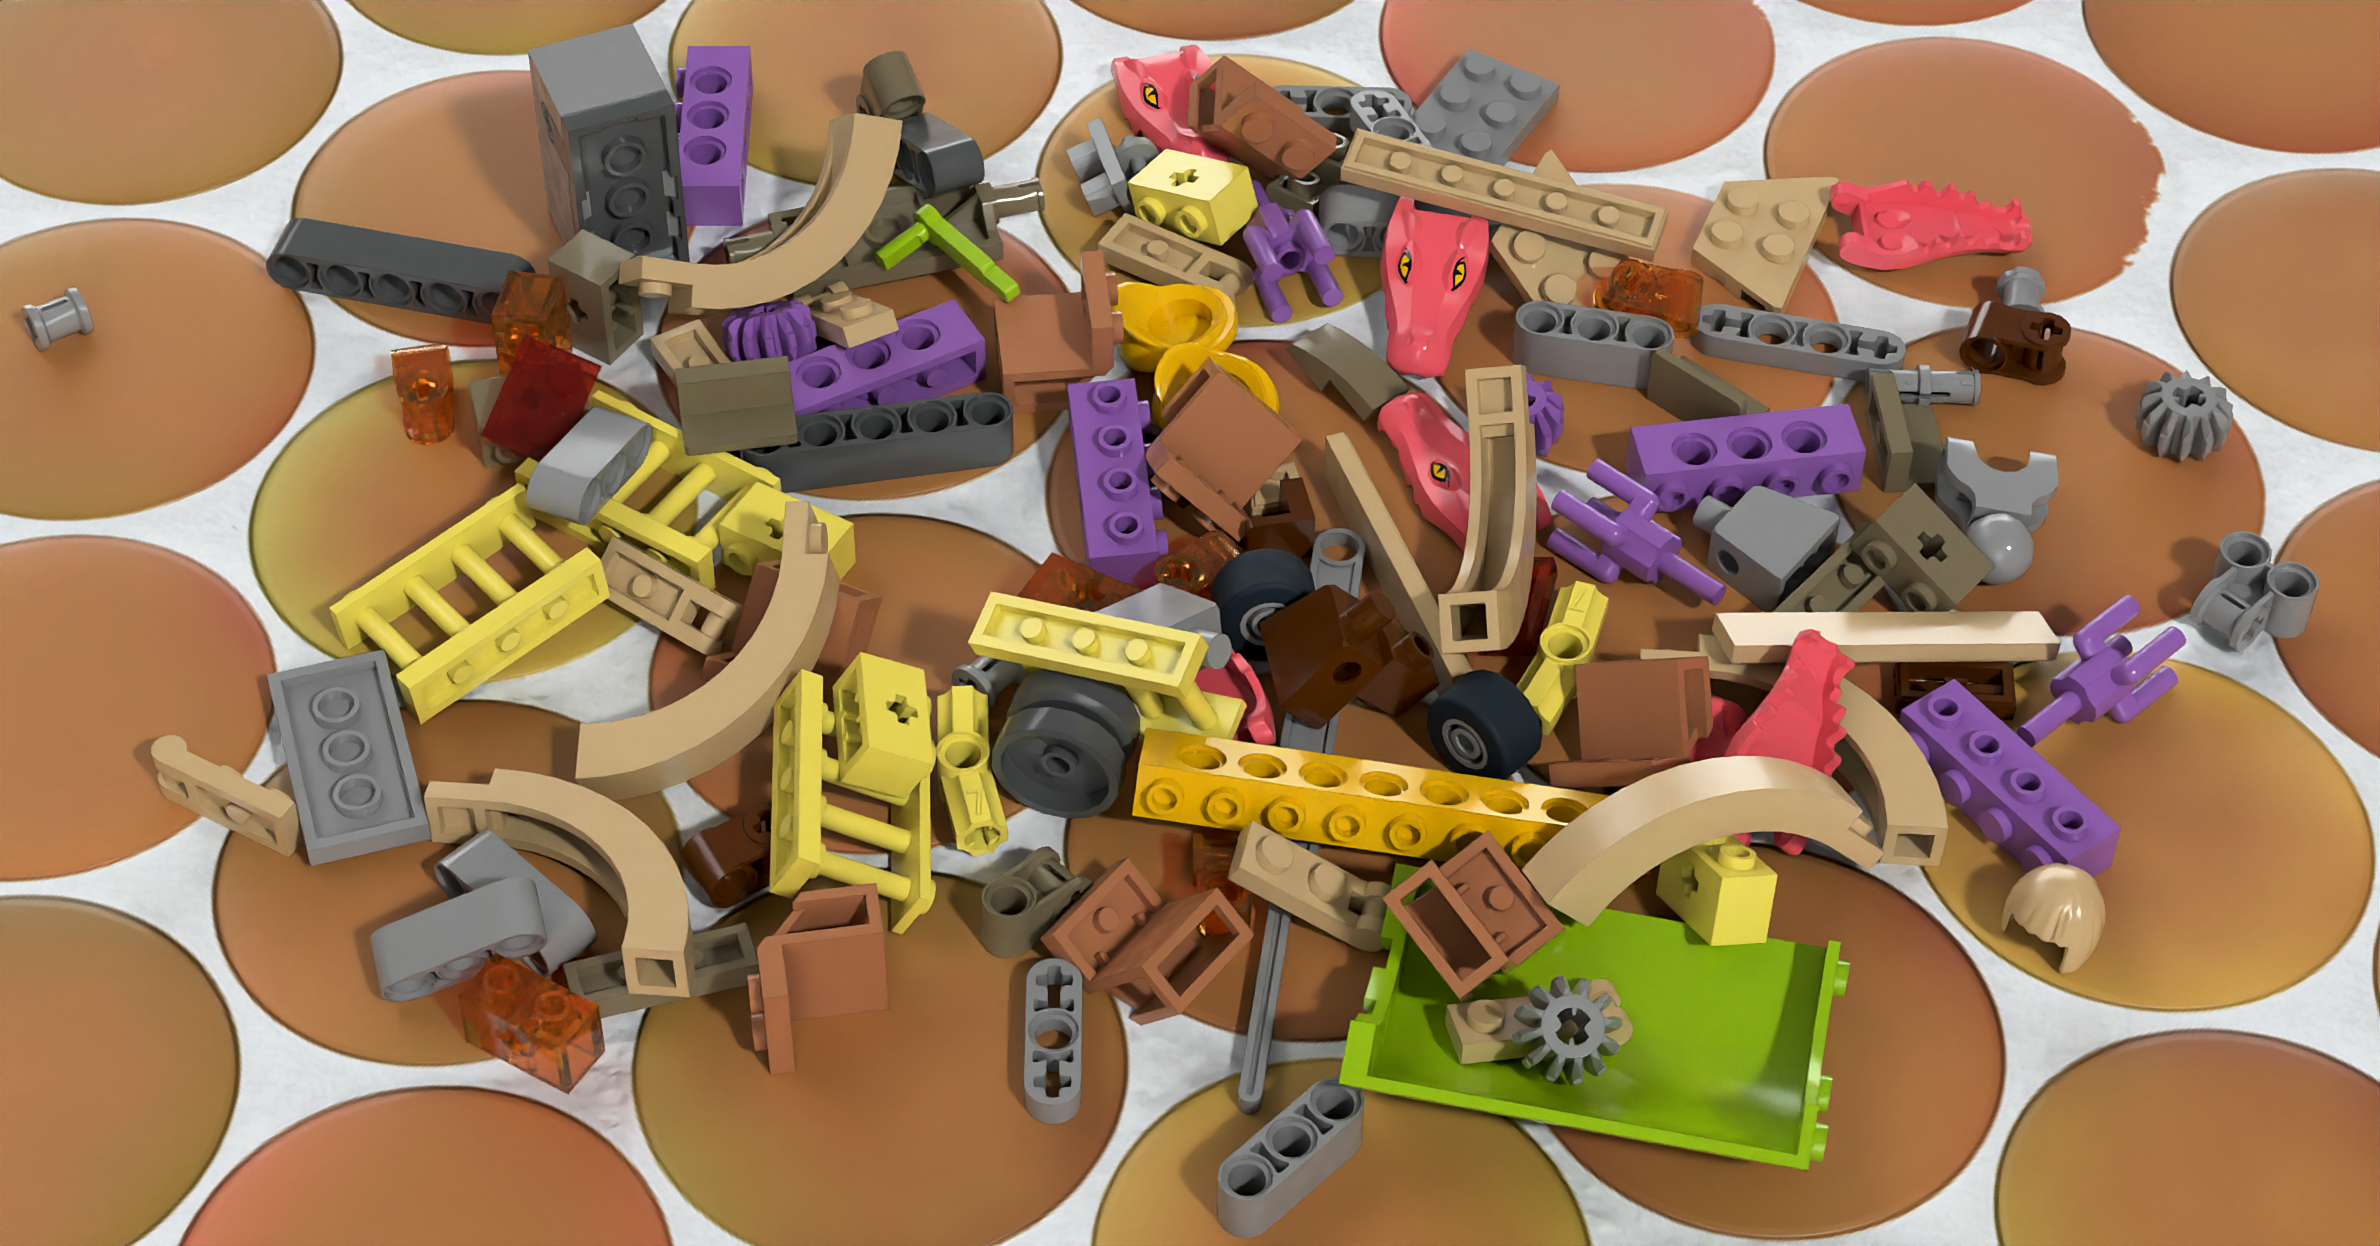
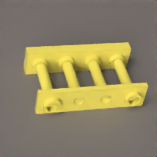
[514,390,781,590]
[329,483,610,724]
[968,591,1247,740]
[769,669,936,935]

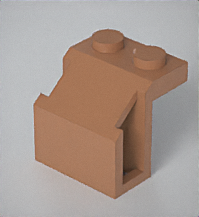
[1187,55,1337,180]
[993,250,1124,414]
[1145,357,1302,542]
[700,559,882,710]
[1549,656,1713,795]
[1382,830,1565,1003]
[1040,857,1255,1026]
[747,883,889,1075]

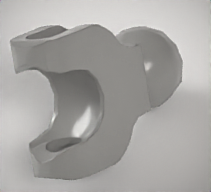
[1934,436,2059,585]

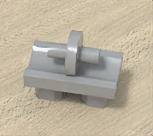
[1067,117,1159,217]

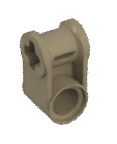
[856,50,926,120]
[980,846,1093,958]

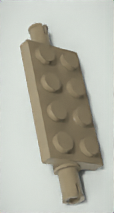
[723,177,1045,298]

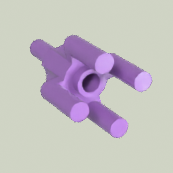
[1243,181,1343,323]
[1547,459,1726,606]
[2017,595,2186,747]

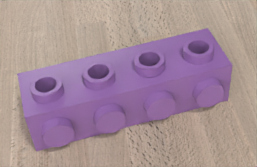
[1068,378,1169,594]
[1899,679,2121,877]

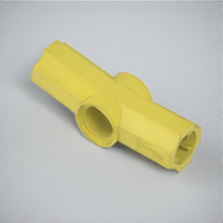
[1516,581,1609,736]
[936,685,1008,856]

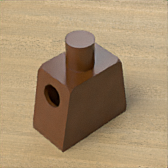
[1259,584,1396,730]

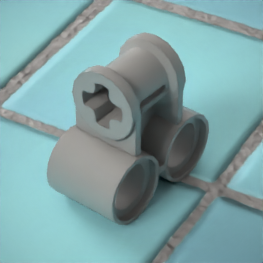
[2189,531,2319,652]

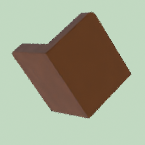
[1239,477,1315,559]

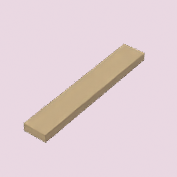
[1340,128,1669,262]
[1323,432,1473,696]
[1712,611,2061,664]

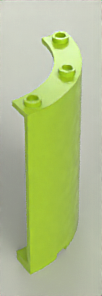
[1339,863,1850,1172]

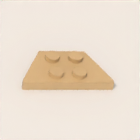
[1490,149,1669,321]
[1691,177,1840,314]

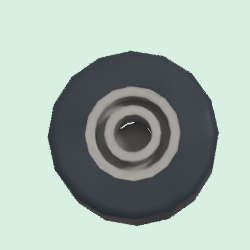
[1211,548,1315,661]
[1426,669,1542,780]

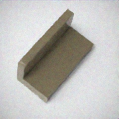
[1647,348,1770,421]
[675,356,798,456]
[1865,373,1943,492]

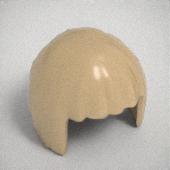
[2001,863,2106,974]

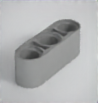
[1512,301,1674,390]
[526,406,652,526]
[434,829,597,978]
[370,877,548,1002]
[1217,1077,1365,1238]

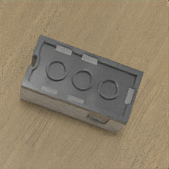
[528,23,690,263]

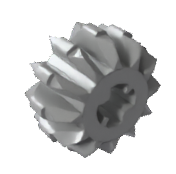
[2135,370,2233,463]
[1512,976,1622,1086]

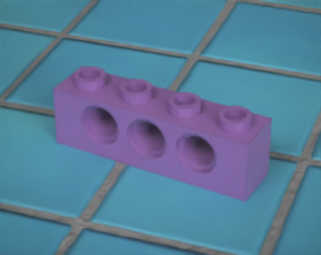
[674,46,753,226]
[789,299,986,415]
[1626,404,1866,513]

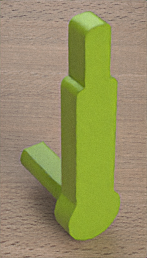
[874,203,1021,303]

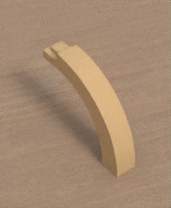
[618,113,903,315]
[1438,364,1537,654]
[575,501,840,800]
[1639,634,1948,867]
[1521,756,1885,927]
[424,768,695,997]

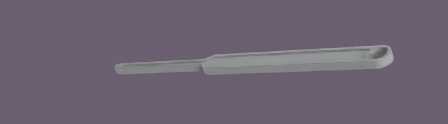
[1237,528,1365,1114]

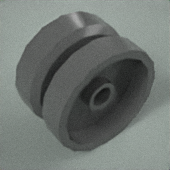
[992,669,1140,819]

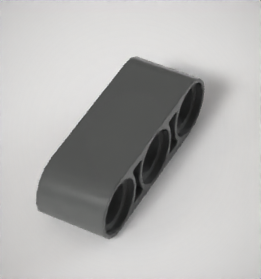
[893,112,985,196]

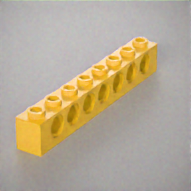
[1132,728,1610,873]

